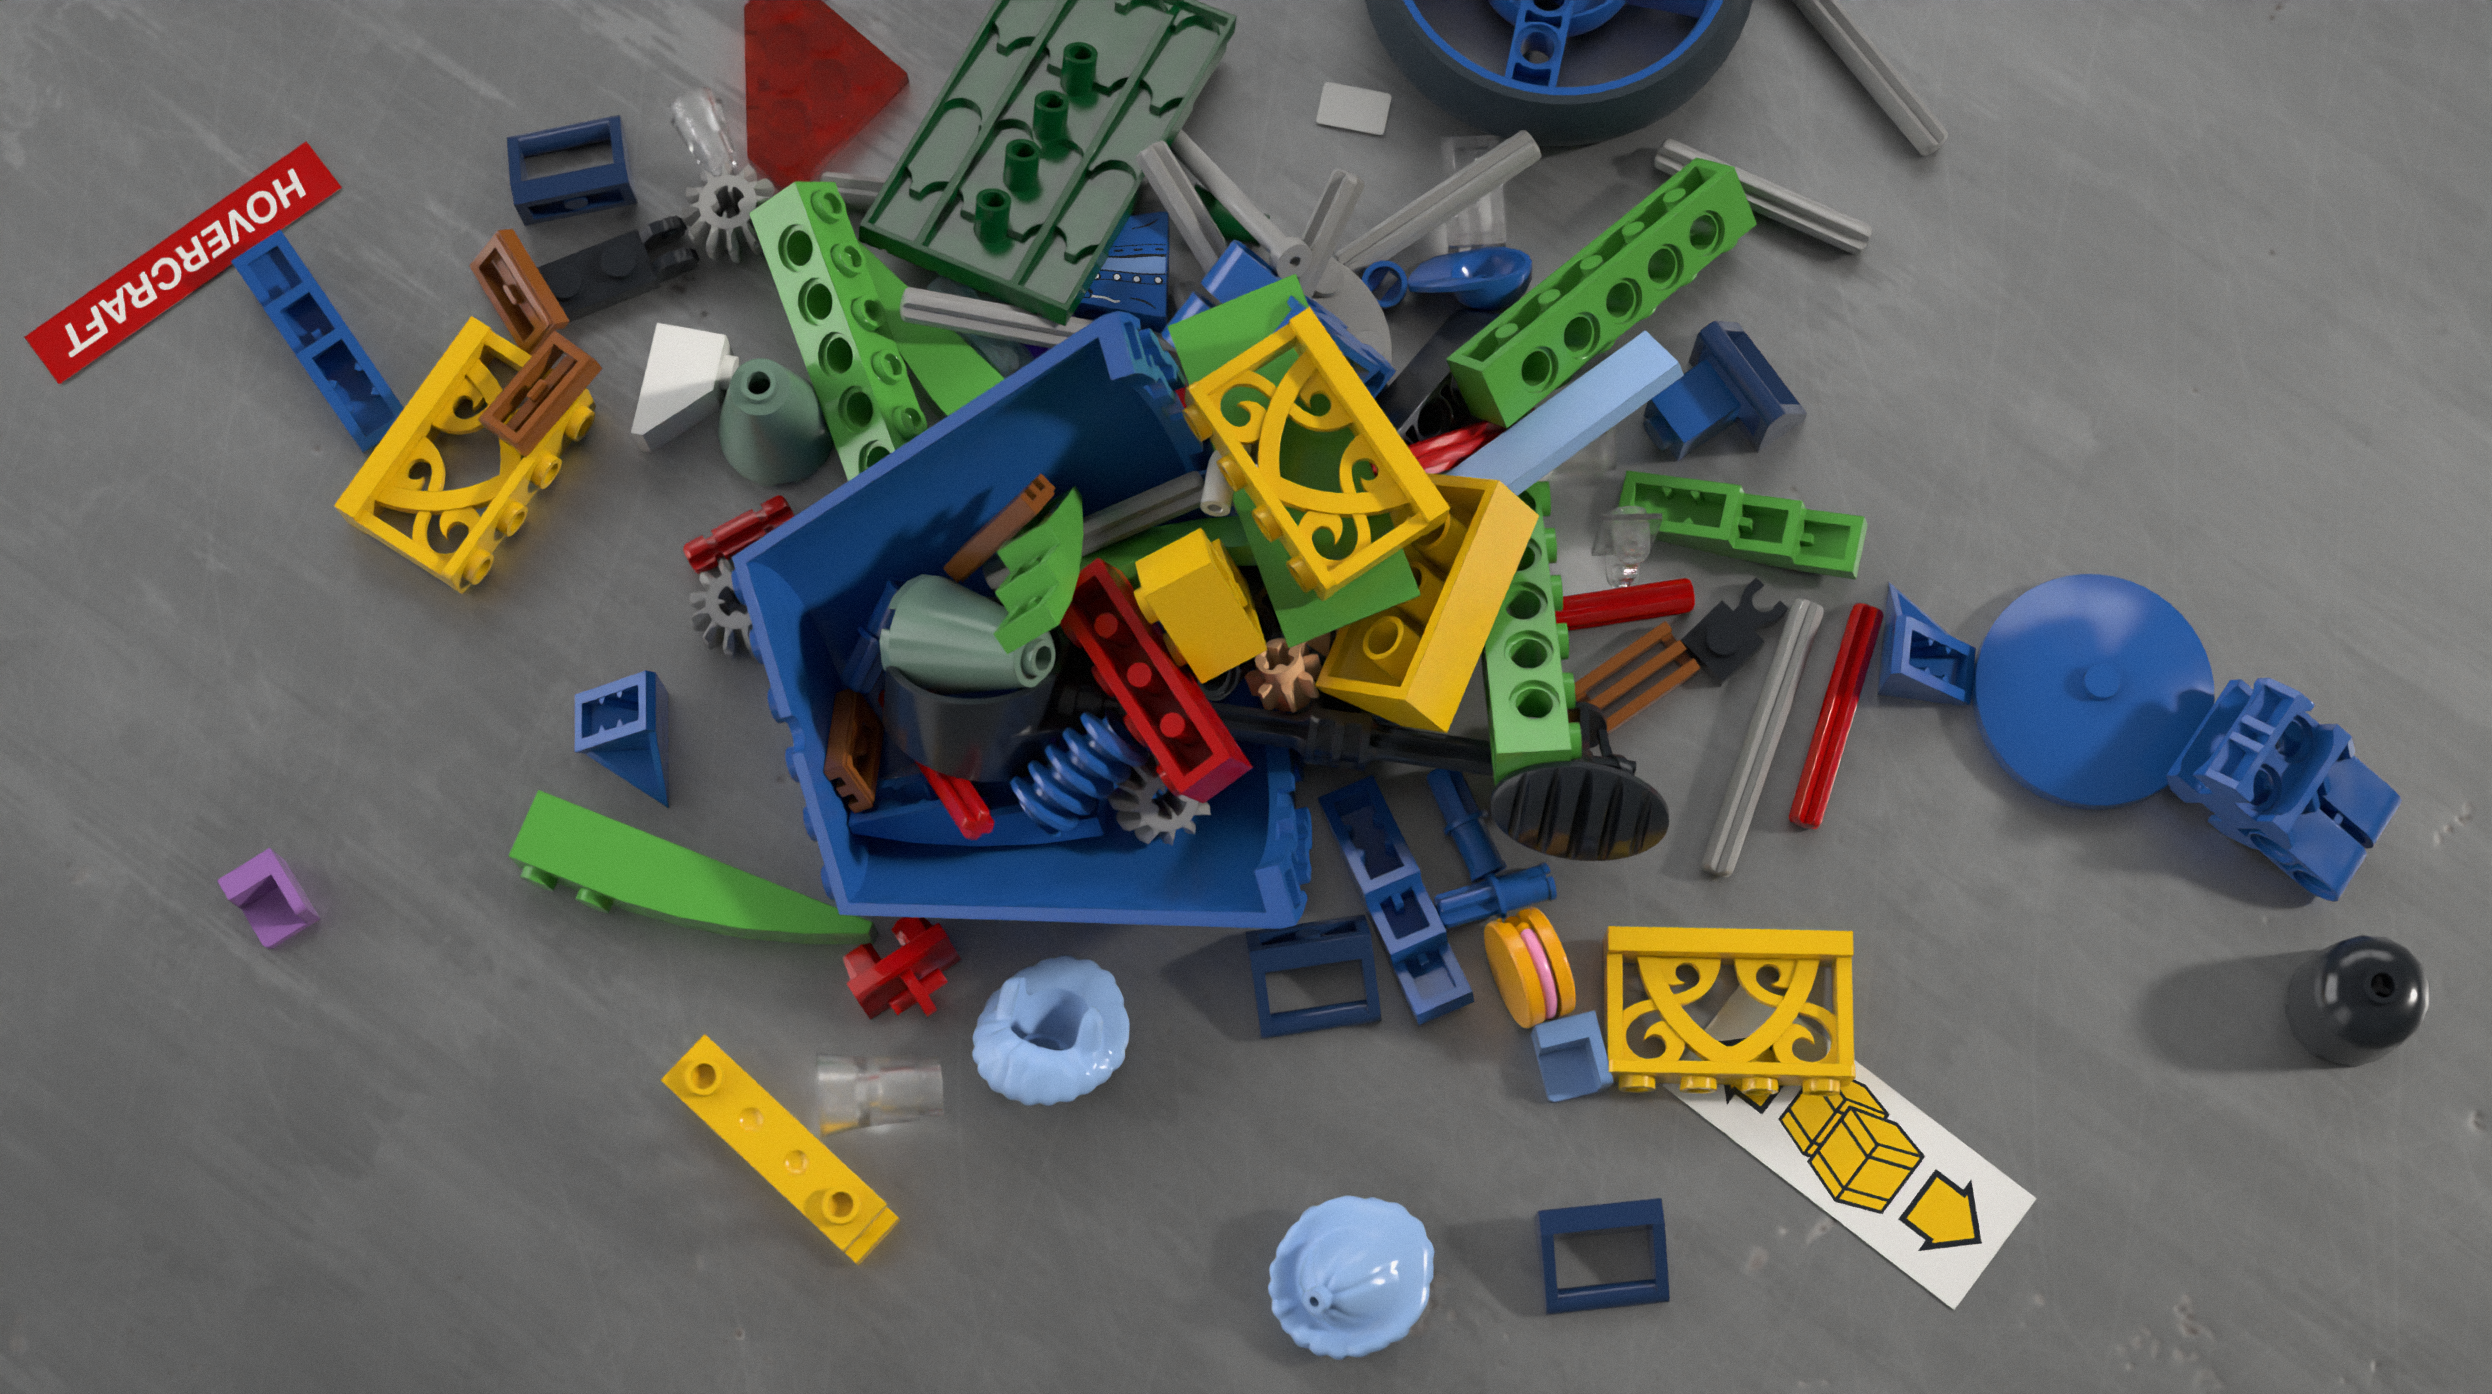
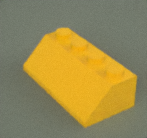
[1315,473,1539,733]

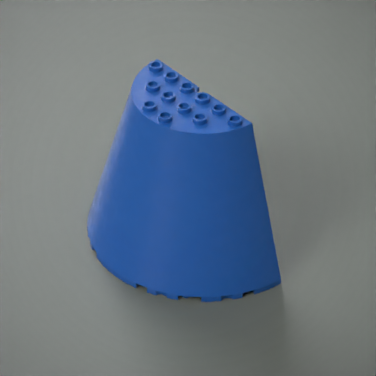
[731,311,1312,929]

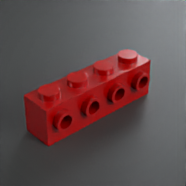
[1059,558,1253,804]

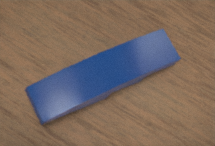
[231,230,404,453]
[848,773,1108,846]
[1318,775,1474,1025]

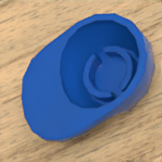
[1407,247,1532,313]

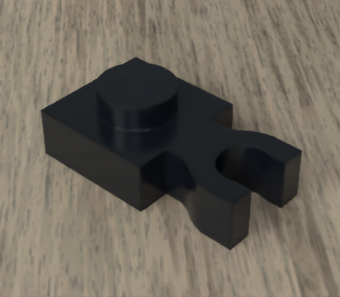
[1680,577,1789,687]

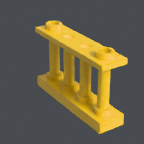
[661,1034,901,1266]

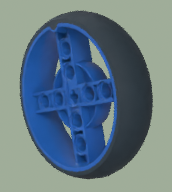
[1365,0,1753,146]

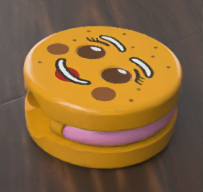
[1484,907,1576,1029]

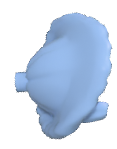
[972,955,1130,1106]
[1268,1196,1434,1360]

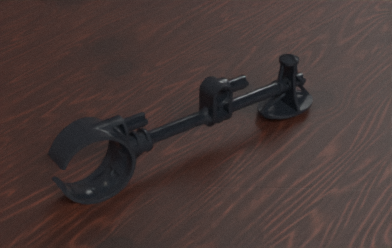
[882,596,1670,861]

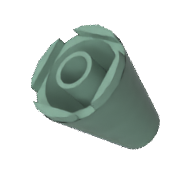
[718,358,834,486]
[879,574,1055,695]

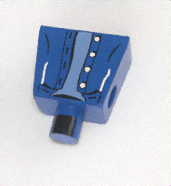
[1074,212,1170,333]

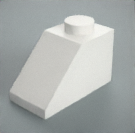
[631,323,739,453]

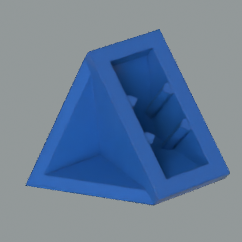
[1877,582,1976,706]
[575,670,669,808]

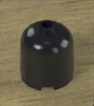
[2285,935,2430,1067]

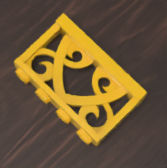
[1182,307,1450,602]
[334,316,596,594]
[1603,926,1856,1096]

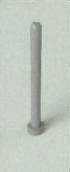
[1170,129,1313,279]

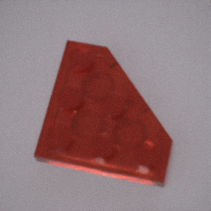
[744,0,909,191]

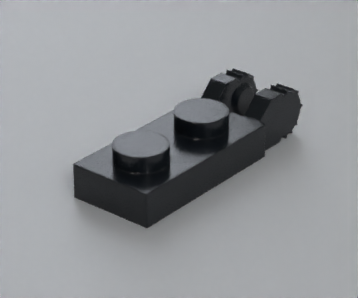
[537,215,700,323]

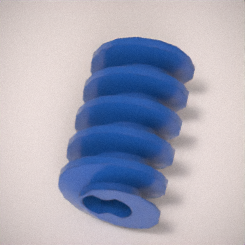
[1010,709,1149,838]

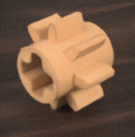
[1245,638,1323,713]

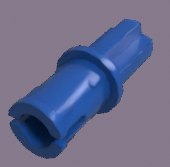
[841,577,907,694]
[1427,768,1507,883]
[1434,862,1557,929]

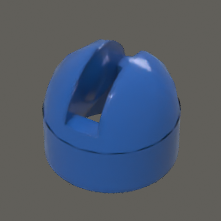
[1361,261,1408,309]

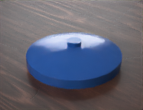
[1971,574,2215,811]

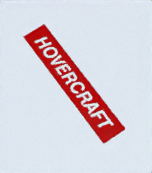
[24,141,342,385]

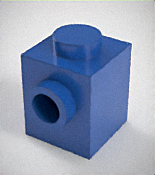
[1643,359,1741,461]

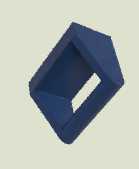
[507,114,638,226]
[1688,321,1807,453]
[1245,914,1382,1039]
[1534,1198,1670,1315]

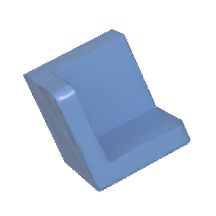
[1531,1010,1613,1103]

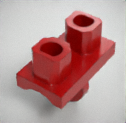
[843,917,961,1020]

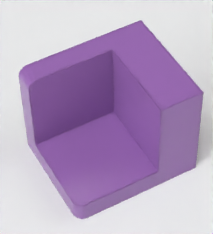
[217,848,320,949]

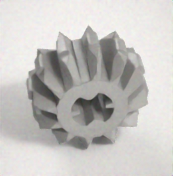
[681,161,775,264]
[688,559,755,659]
[1108,746,1211,845]

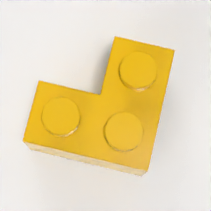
[1134,528,1268,684]

